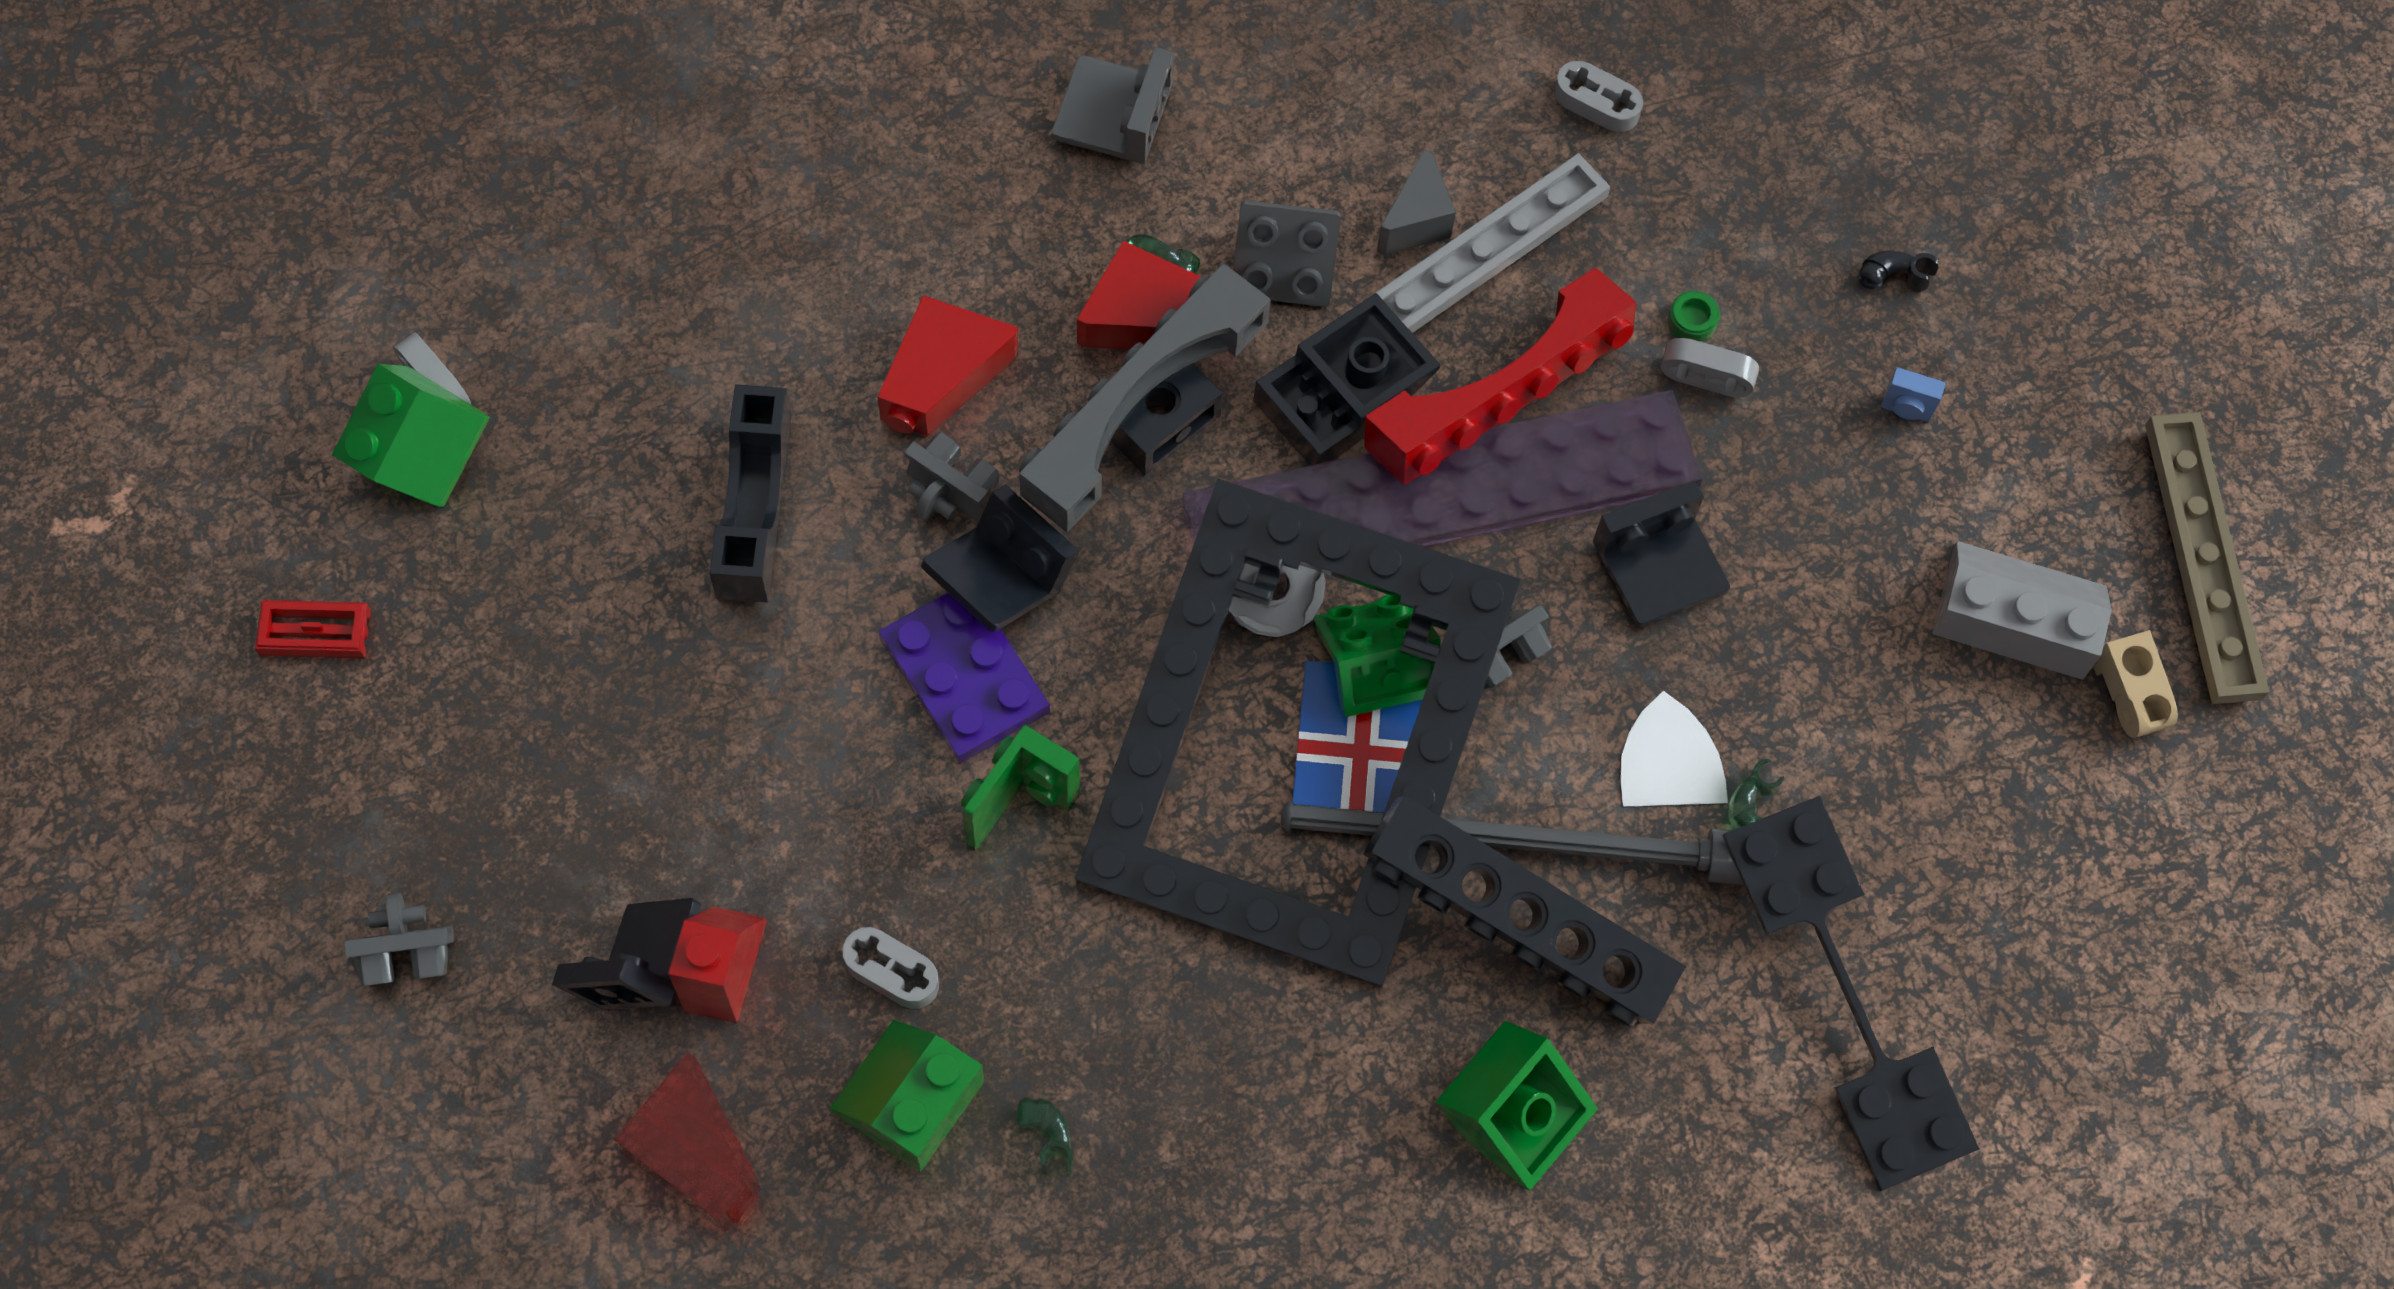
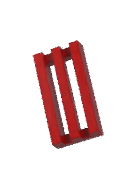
[255,600,371,658]

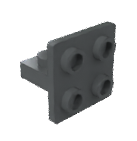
[1233,200,1341,307]

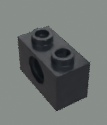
[1111,363,1222,475]

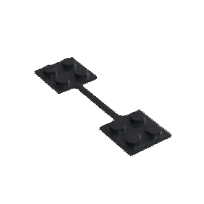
[1722,796,1979,1191]

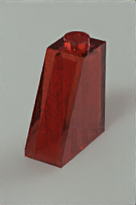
[614,1052,761,1233]

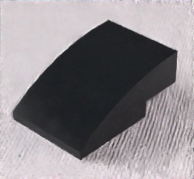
[1253,293,1441,473]

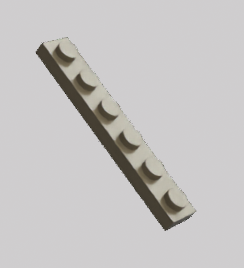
[2145,412,2269,704]

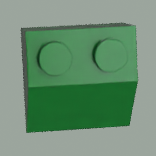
[331,363,490,507]
[829,1020,984,1173]
[1436,1021,1598,1191]

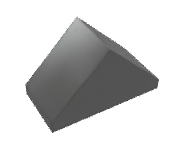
[1377,150,1456,255]

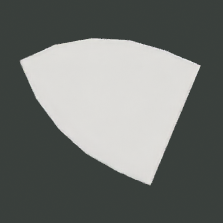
[1620,691,1728,807]

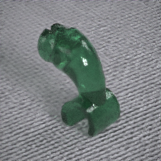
[1127,234,1200,274]
[1728,759,1784,830]
[1017,1097,1074,1177]

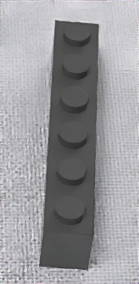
[1019,263,1271,533]

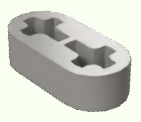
[1554,61,1643,132]
[393,332,471,405]
[1661,338,1759,397]
[843,927,939,1009]

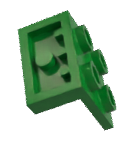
[1313,595,1441,717]
[961,724,1080,850]

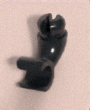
[1858,251,1939,292]

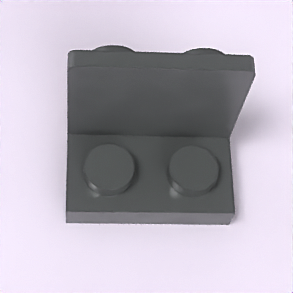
[1052,47,1174,164]

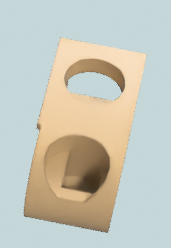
[2093,630,2178,738]

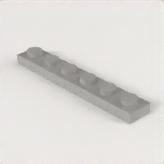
[1376,153,1611,333]

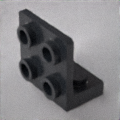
[1593,480,1730,627]
[921,484,1079,632]
[552,898,701,1010]

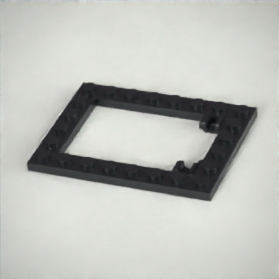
[1075,478,1521,987]

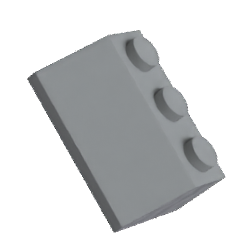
[1932,541,2112,680]

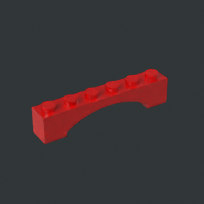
[1364,267,1637,485]

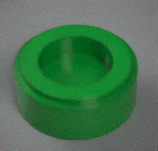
[1667,291,1720,342]

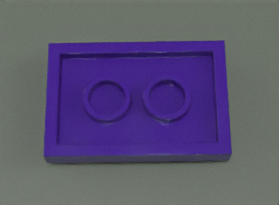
[878,592,1050,764]

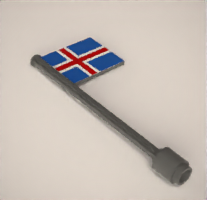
[1281,660,1744,886]

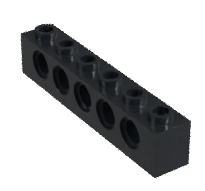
[1362,795,1686,1027]

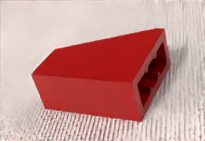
[1077,241,1201,350]
[877,295,1019,436]
[668,906,767,1023]

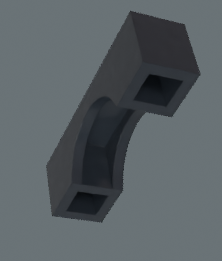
[709,384,792,603]

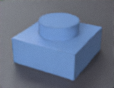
[1880,367,1946,422]

